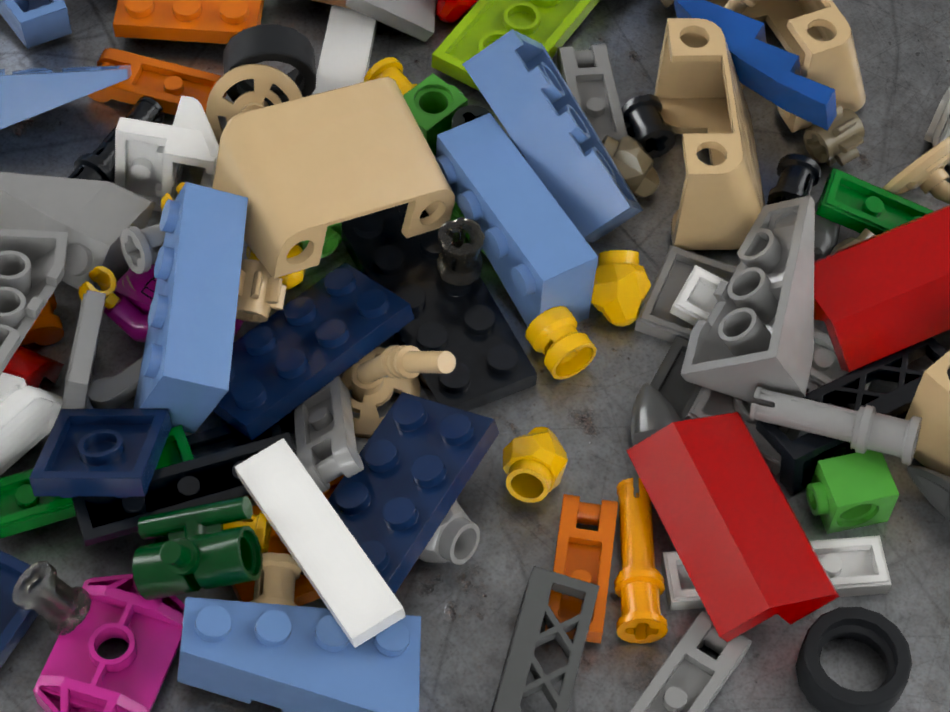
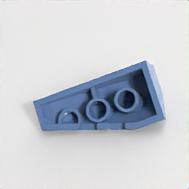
[0,65,132,130]

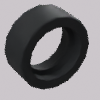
[223,24,316,106]
[796,607,912,712]

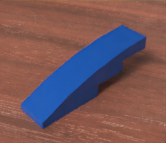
[674,0,837,131]

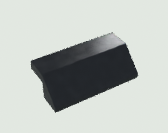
[72,422,297,546]

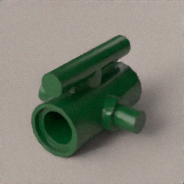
[132,496,263,600]

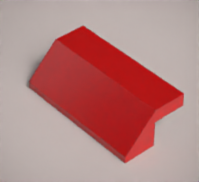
[814,205,950,372]
[626,412,840,642]

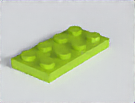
[431,0,600,91]

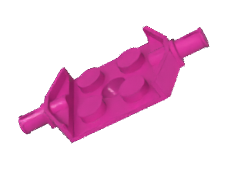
[33,573,185,712]

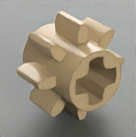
[236,259,287,322]

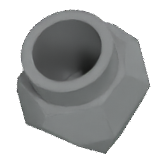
[419,501,480,565]

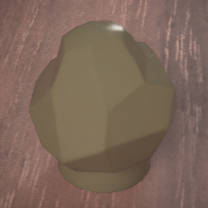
[602,135,660,198]

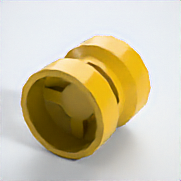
[525,306,597,380]

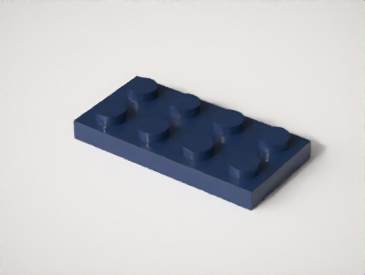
[213,262,415,441]
[290,392,499,595]

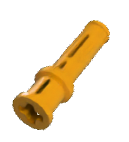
[614,478,668,644]

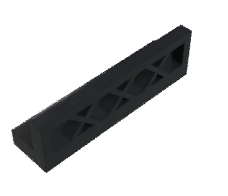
[756,337,950,495]

